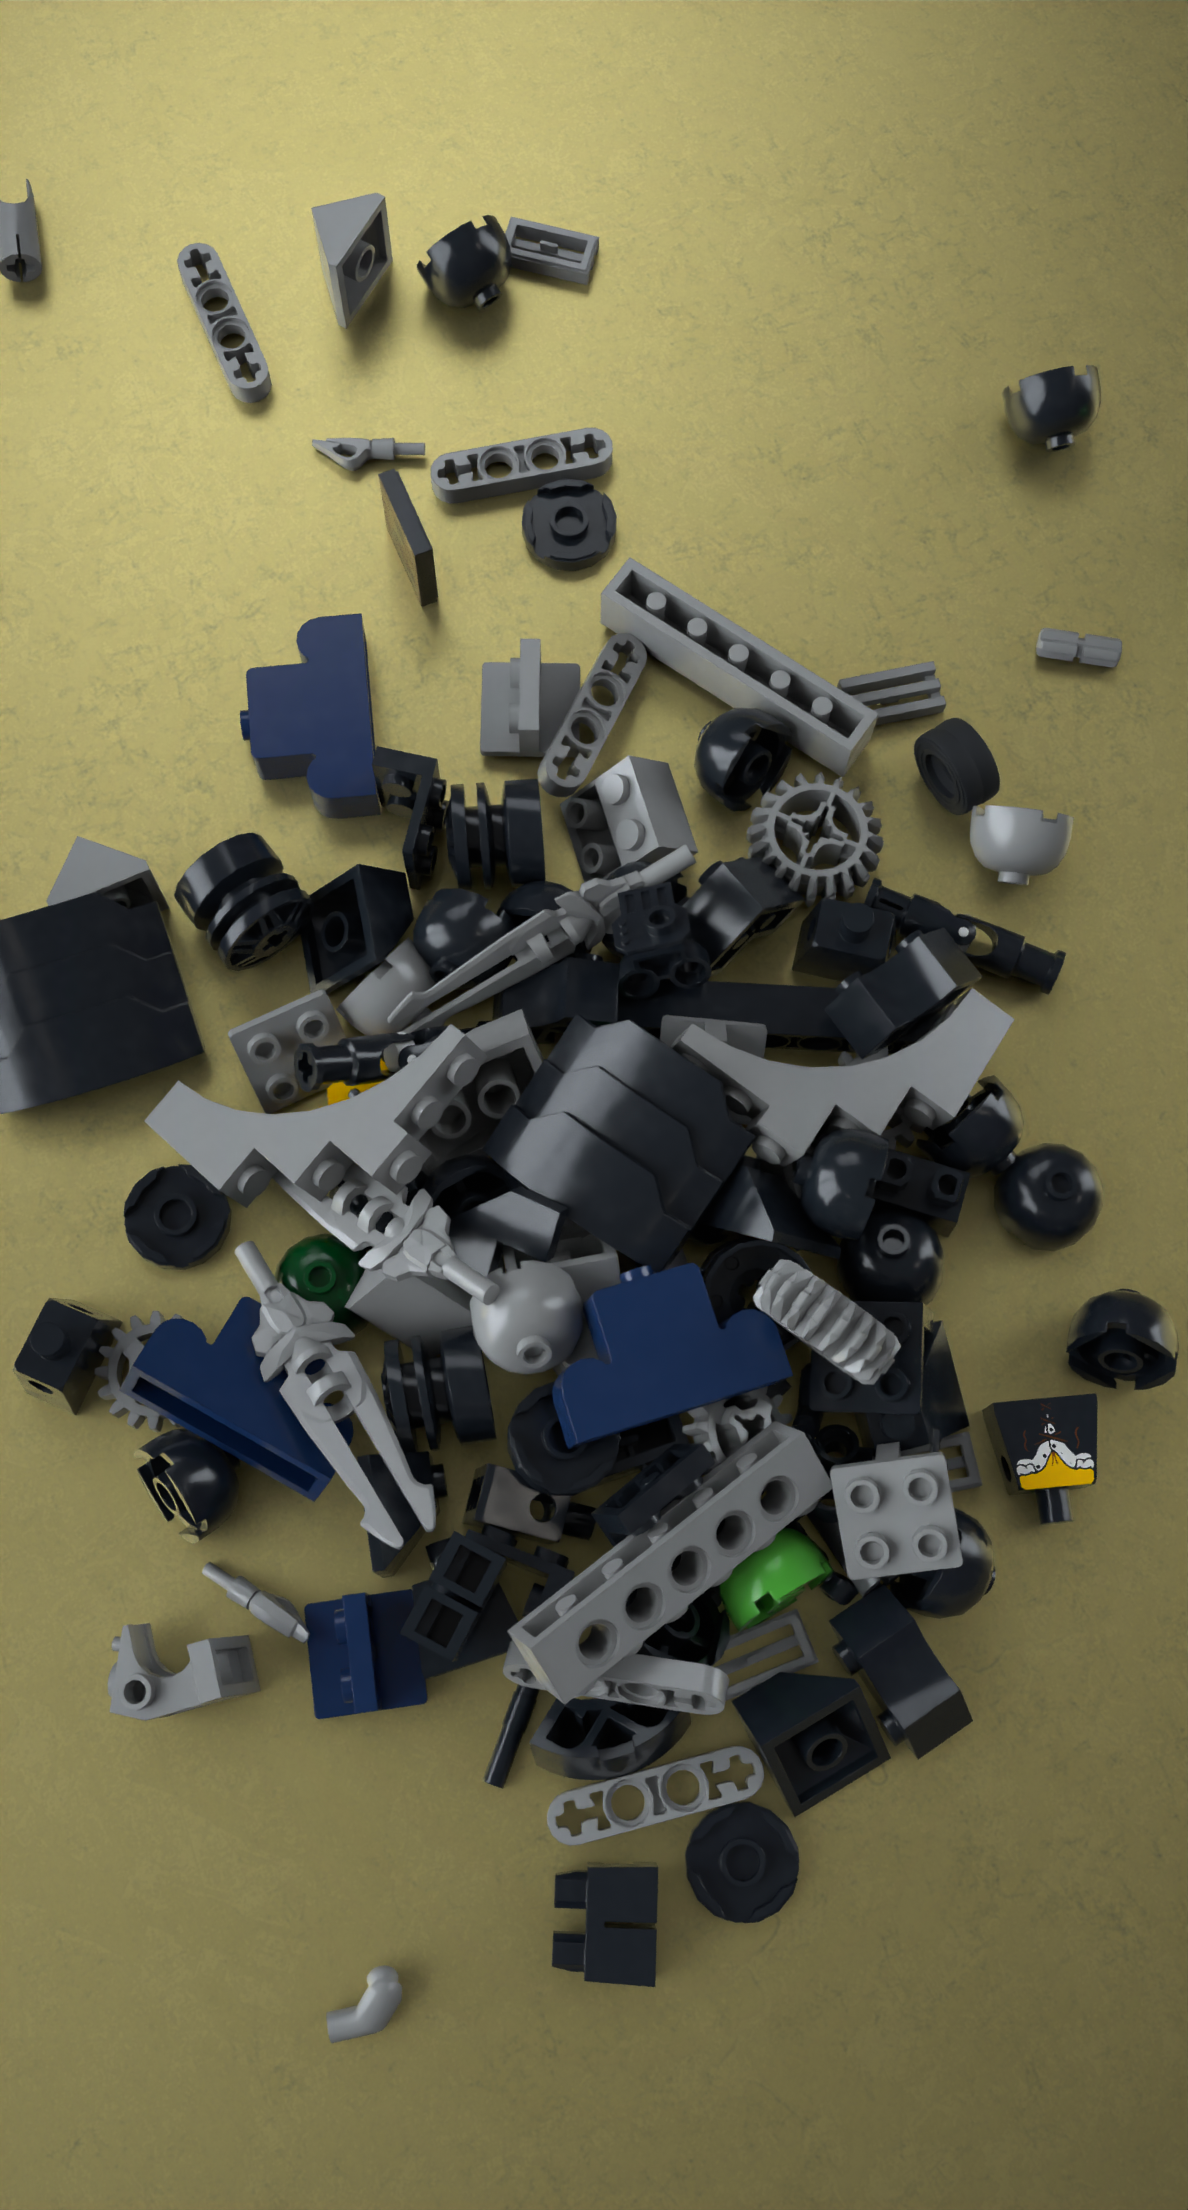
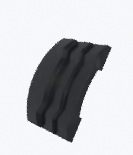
[0,892,205,1114]
[483,1014,757,1273]

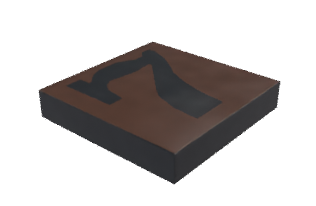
[378,468,438,607]

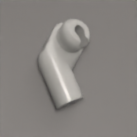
[326,1965,402,2043]

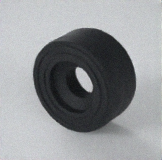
[914,718,1000,815]

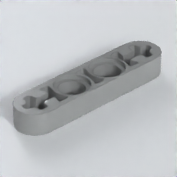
[177,243,272,403]
[431,428,613,503]
[537,633,647,797]
[503,1640,729,1715]
[547,1745,764,1846]

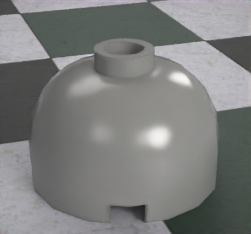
[970,805,1074,885]
[336,937,437,1035]
[470,1260,583,1375]

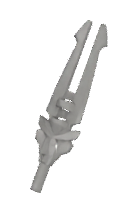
[387,844,696,1034]
[272,1162,500,1305]
[235,1241,436,1550]

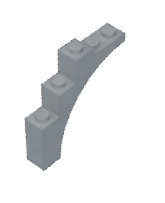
[670,988,1014,1168]
[144,1024,488,1208]

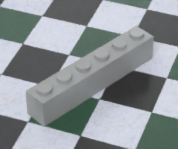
[600,557,878,777]

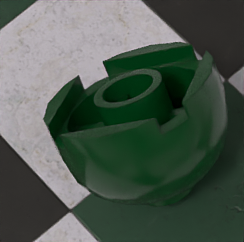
[274,1234,369,1334]

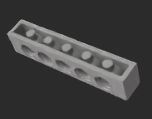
[507,1421,832,1704]

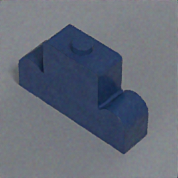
[240,613,381,819]
[552,1263,793,1449]
[119,1297,354,1502]

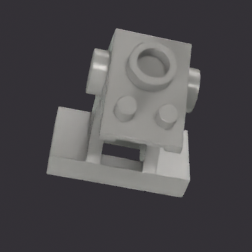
[108,1623,261,1721]

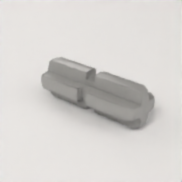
[1036,628,1122,668]

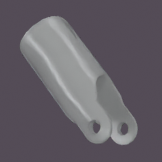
[0,179,42,282]

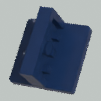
[304,1589,428,1719]

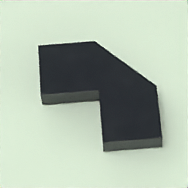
[448,1186,568,1277]

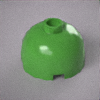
[719,1527,834,1632]

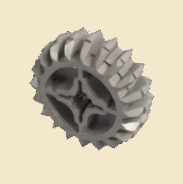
[746,772,884,908]
[752,1259,901,1385]

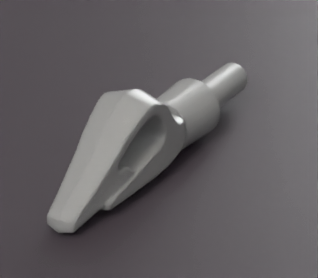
[312,438,425,471]
[202,1562,310,1644]

